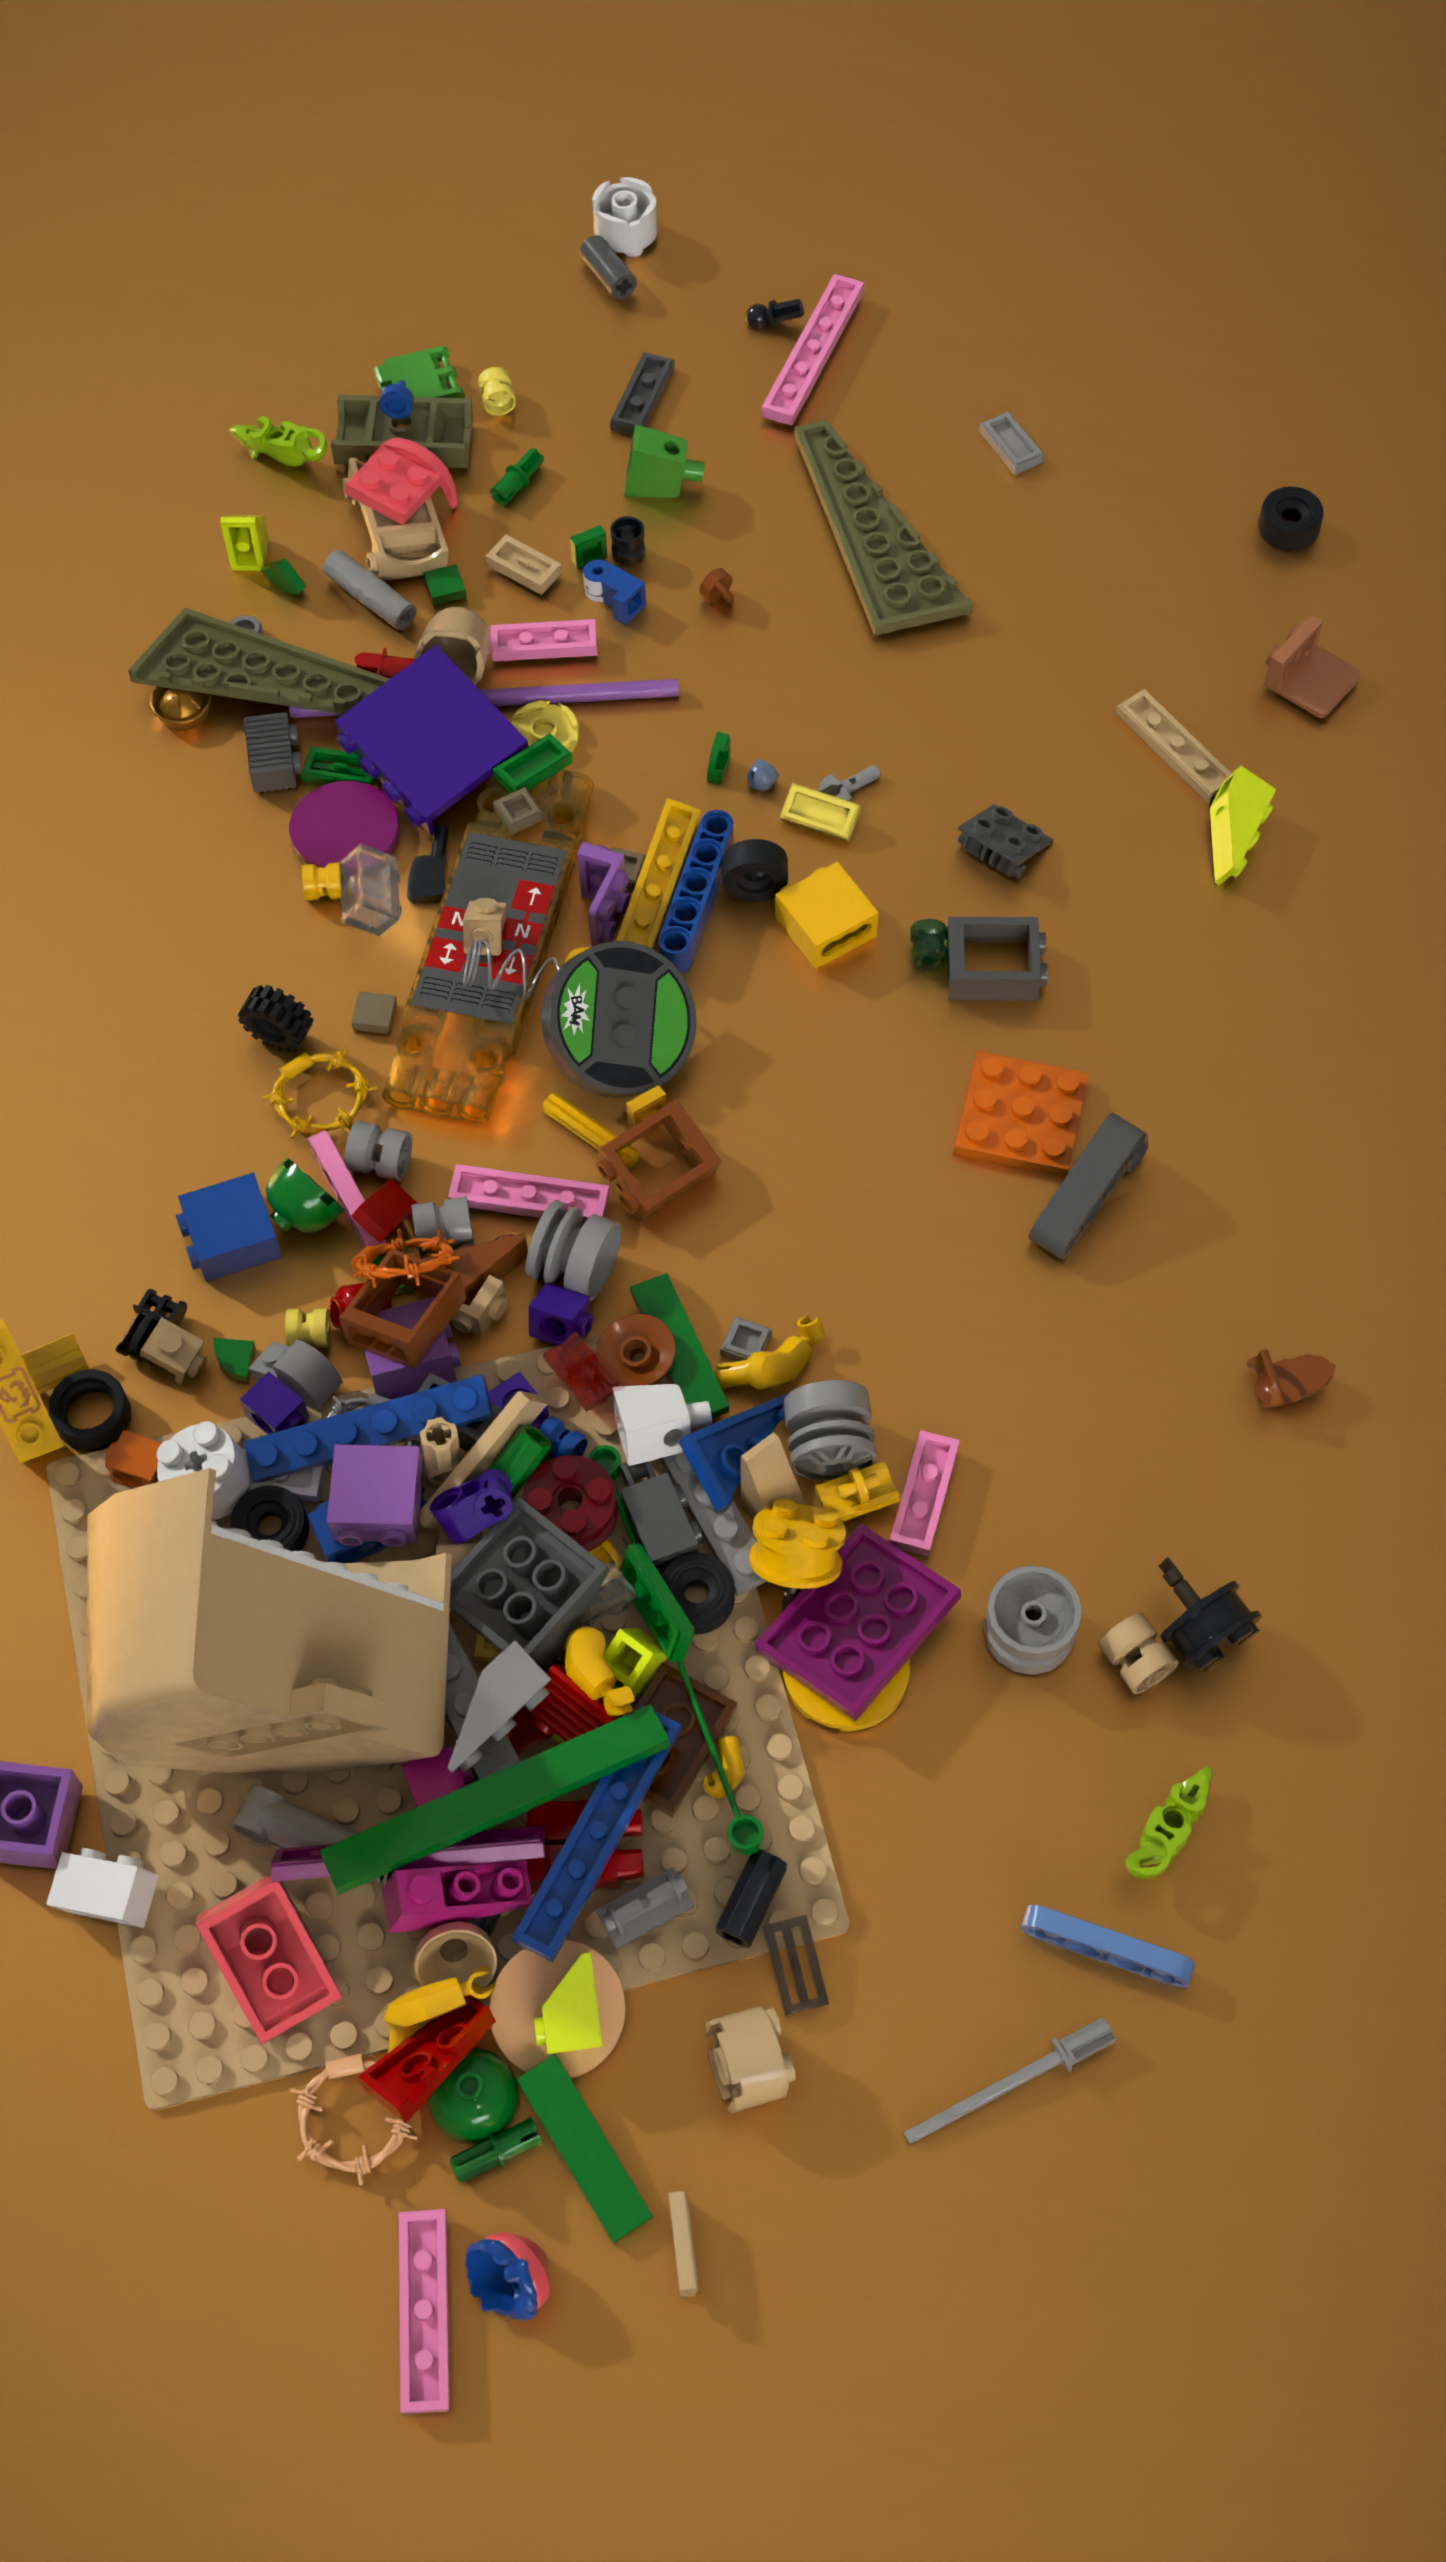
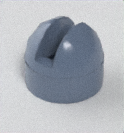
[747,759,779,791]

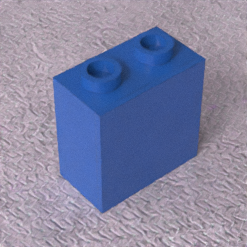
[176,1172,282,1282]

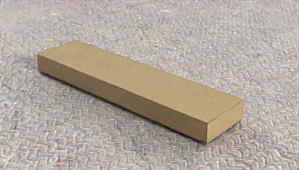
[1116,689,1232,804]
[419,1391,547,1530]

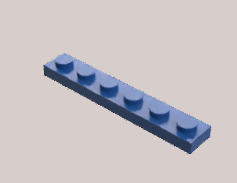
[244,1374,494,1483]
[512,1705,681,1963]

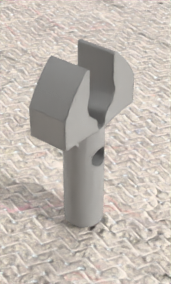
[818,765,881,802]

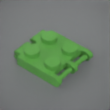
[374,346,465,398]

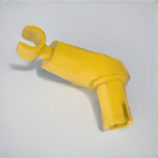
[715,1316,825,1390]
[562,1626,634,1716]
[383,1965,496,2053]

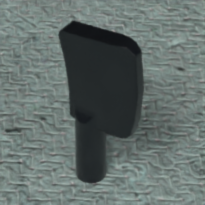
[407,825,449,903]

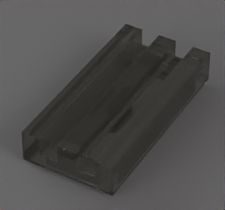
[762,1915,829,2016]

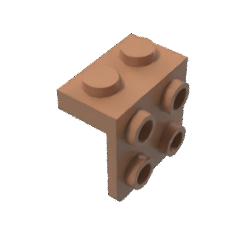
[1264,615,1361,718]

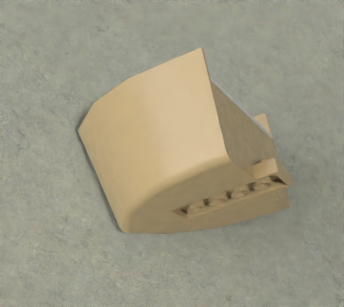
[87,1468,452,1773]

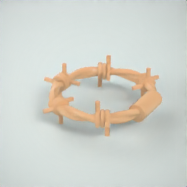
[290,2053,418,2185]

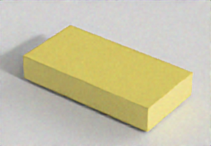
[780,783,861,842]

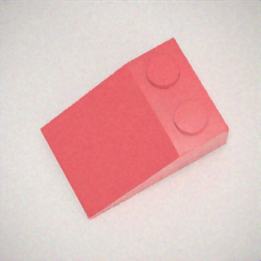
[196,1874,342,2045]

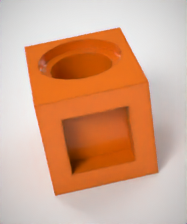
[105,1430,162,1489]

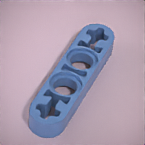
[1020,1905,1195,1988]

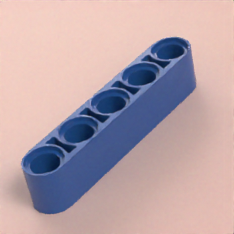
[658,810,734,974]

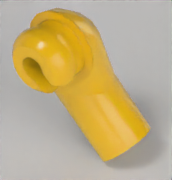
[703,1736,745,1799]

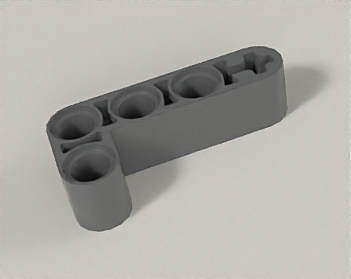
[1028,1112,1149,1260]

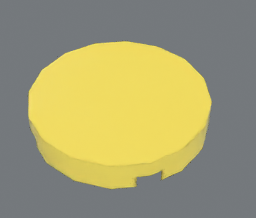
[511,700,580,753]

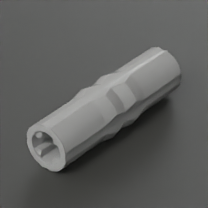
[323,550,417,631]

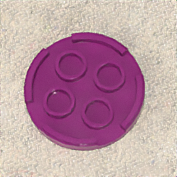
[289,781,399,876]

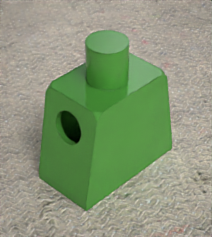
[624,425,705,498]

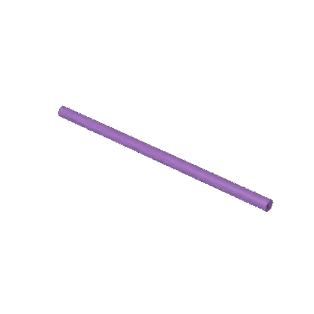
[289,679,679,718]

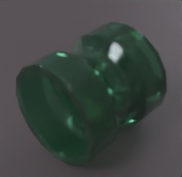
[910,919,948,971]

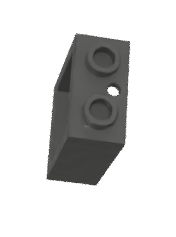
[946,917,1048,1001]

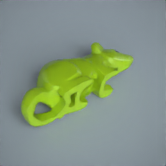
[230,416,327,467]
[1125,1767,1212,1879]

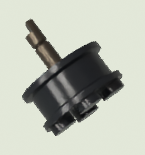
[1159,1557,1262,1672]

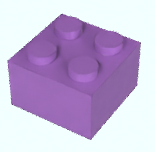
[0,1761,83,1869]

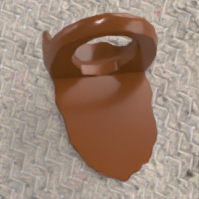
[1247,1349,1335,1408]

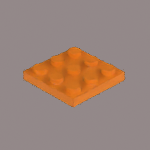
[953,1051,1090,1177]

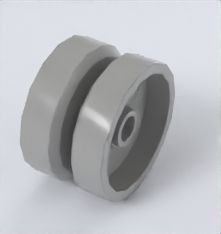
[983,1565,1082,1675]

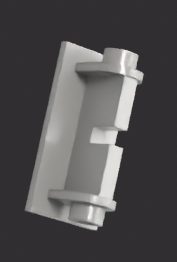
[595,1867,695,1950]

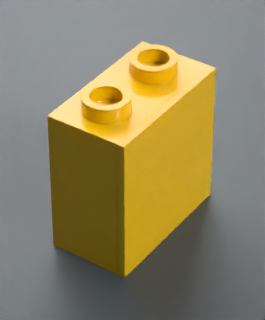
[775,861,879,969]

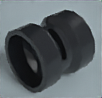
[610,516,646,566]

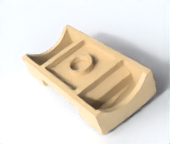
[343,458,449,580]

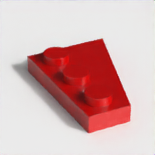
[358,1994,496,2124]

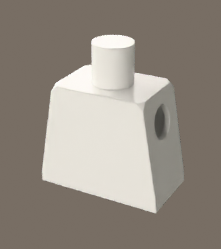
[612,1384,712,1466]

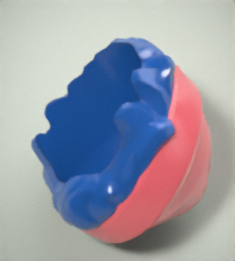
[465,2231,550,2321]

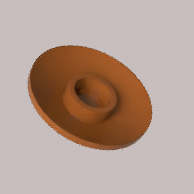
[595,1314,676,1387]

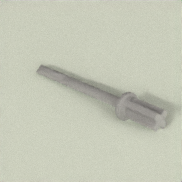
[904,2017,1116,2144]

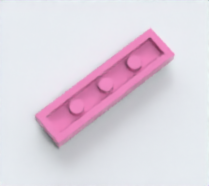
[448,1164,610,1224]
[399,2209,450,2415]

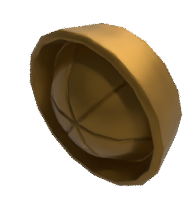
[150,686,212,731]

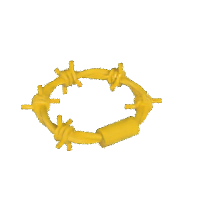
[262,1047,378,1139]

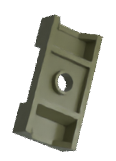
[331,395,474,468]

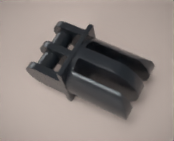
[116,1289,187,1367]

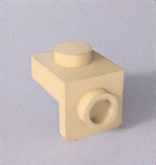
[463,898,507,956]
[450,1275,508,1337]
[140,1317,206,1385]

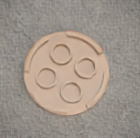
[489,1940,625,2078]

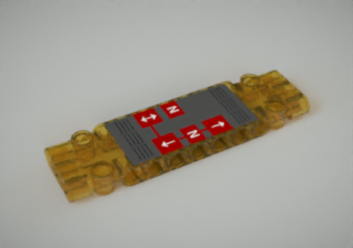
[382,770,594,1124]

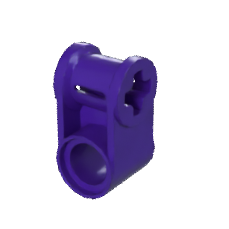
[429,1469,512,1544]

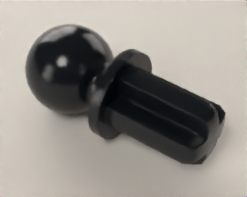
[745,299,804,330]

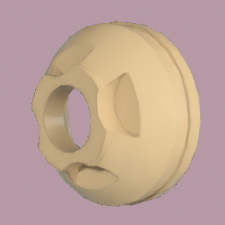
[414,1922,497,1988]

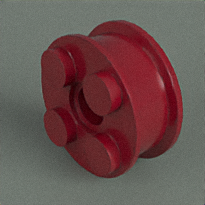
[523,1455,618,1552]

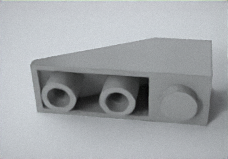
[447,1640,551,1773]

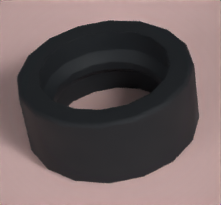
[49,1369,131,1451]

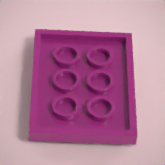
[754,1523,961,1721]

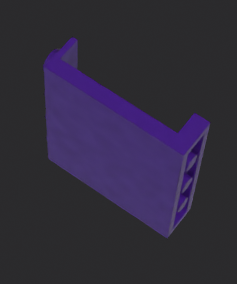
[335,645,528,835]

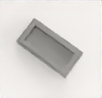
[979,411,1044,475]

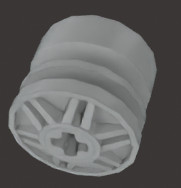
[525,1200,622,1301]
[783,1380,877,1480]

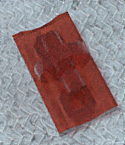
[543,1332,619,1412]

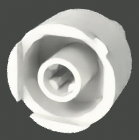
[592,177,658,257]
[156,1421,253,1520]

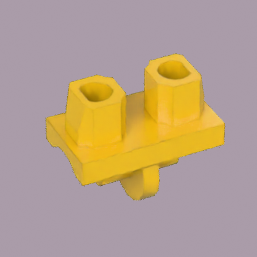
[815,1461,901,1522]

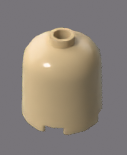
[414,607,491,685]

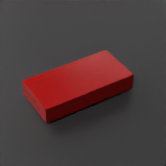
[351,1178,419,1243]

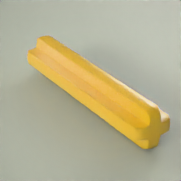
[543,1093,639,1170]

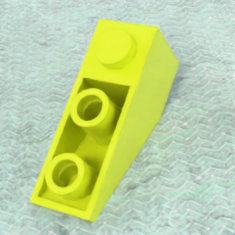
[1210,766,1276,885]

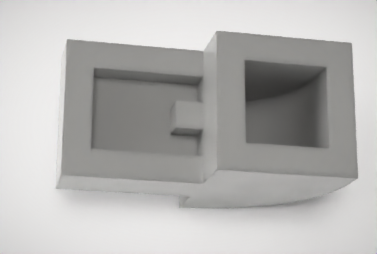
[248,1339,343,1410]

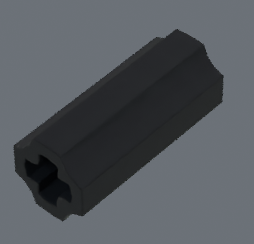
[715,1849,787,1948]

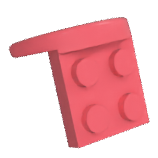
[345,438,458,525]

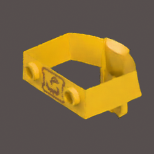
[0,1318,90,1463]

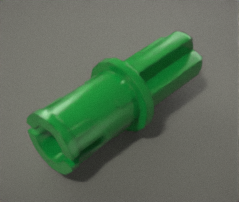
[490,448,544,506]
[450,2116,543,2182]

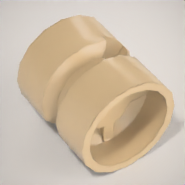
[1098,1612,1179,1694]

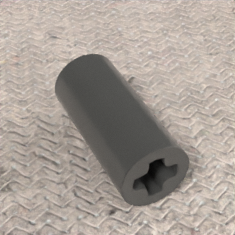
[580,235,637,300]

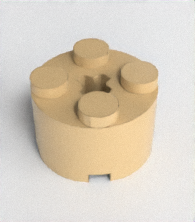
[705,2006,795,2113]

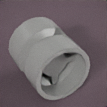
[344,1121,413,1182]
[411,1196,474,1255]

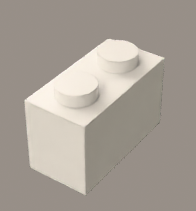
[46,1848,159,1928]

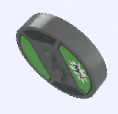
[541,941,696,1098]

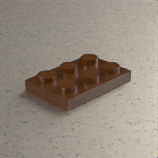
[632,1662,737,1818]

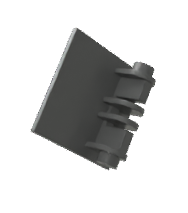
[958,804,1054,878]

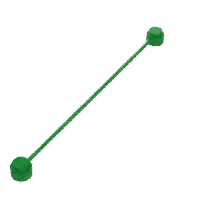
[588,1445,764,1855]

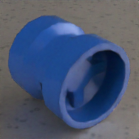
[539,1416,589,1459]

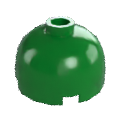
[266,1157,345,1233]
[428,2048,520,2145]

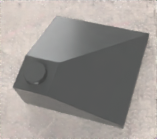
[450,1497,610,1673]

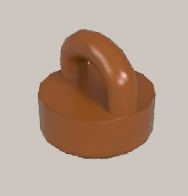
[699,568,734,604]

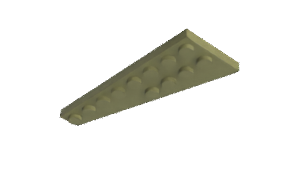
[795,420,973,636]
[128,608,390,714]

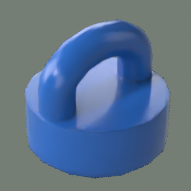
[379,380,414,419]

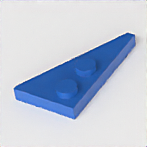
[678,1392,790,1512]

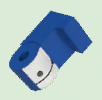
[583,560,647,625]

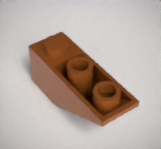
[415,1232,528,1306]

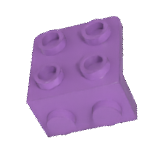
[577,842,631,946]

